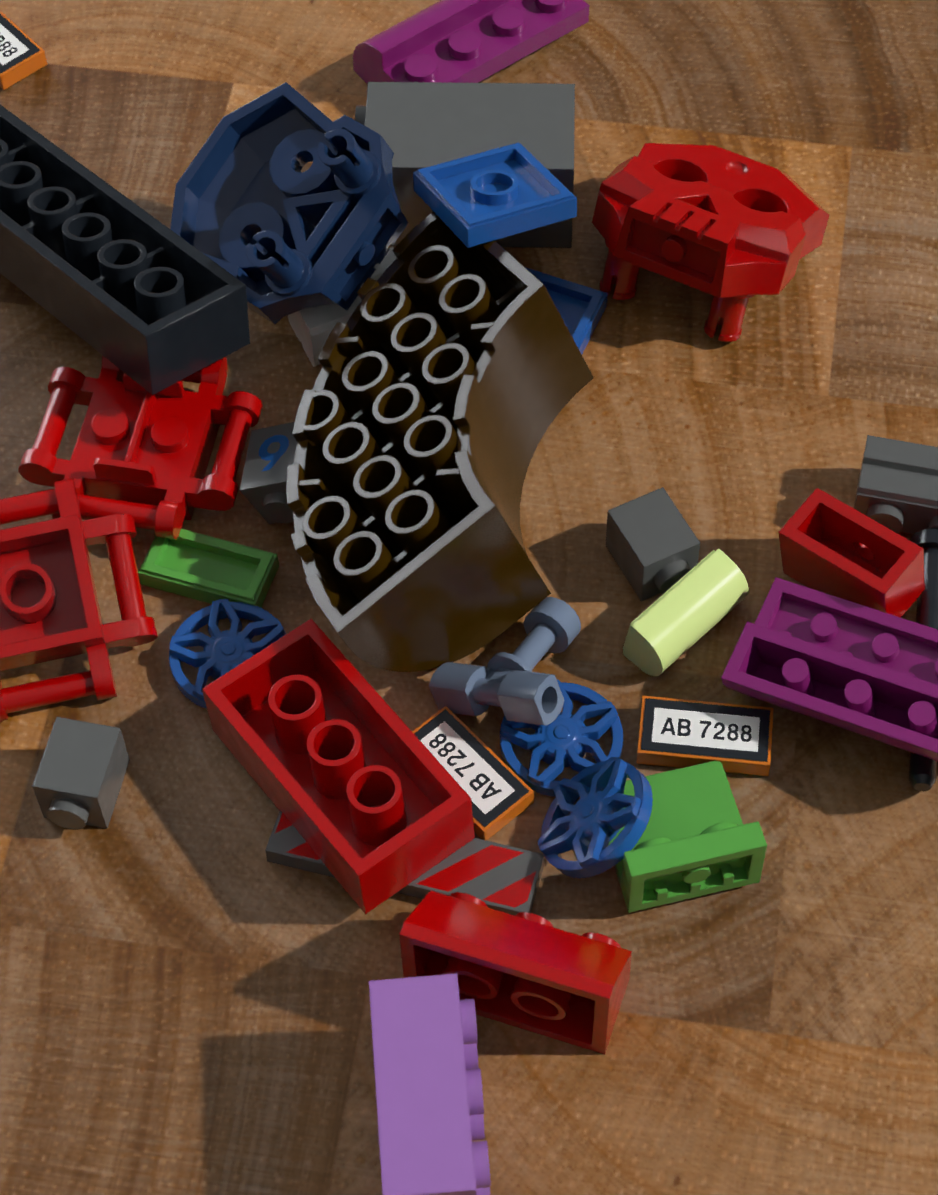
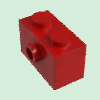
[778,488,925,618]

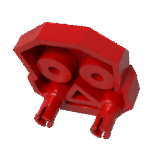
[592,143,830,342]

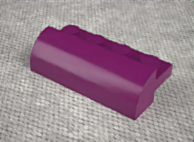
[353,0,589,84]
[721,577,938,762]

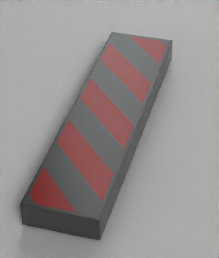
[265,810,545,916]

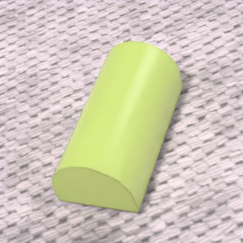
[623,548,749,676]

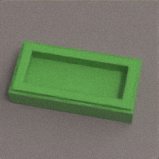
[138,529,279,607]

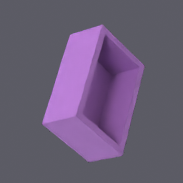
[369,973,491,1195]

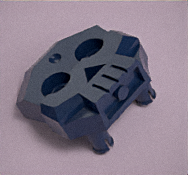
[170,82,408,324]

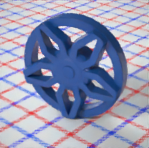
[169,599,286,709]
[500,680,623,797]
[537,757,653,878]

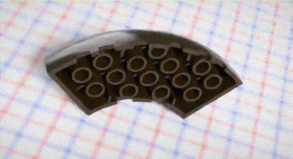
[286,211,594,672]

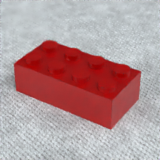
[202,619,475,914]

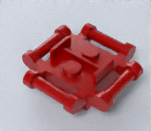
[18,355,263,539]
[0,478,158,721]

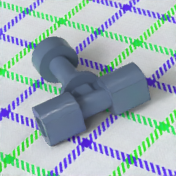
[429,597,581,726]

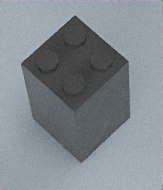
[355,82,575,248]

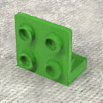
[607,761,767,913]

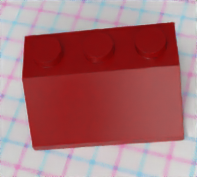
[399,890,632,1055]

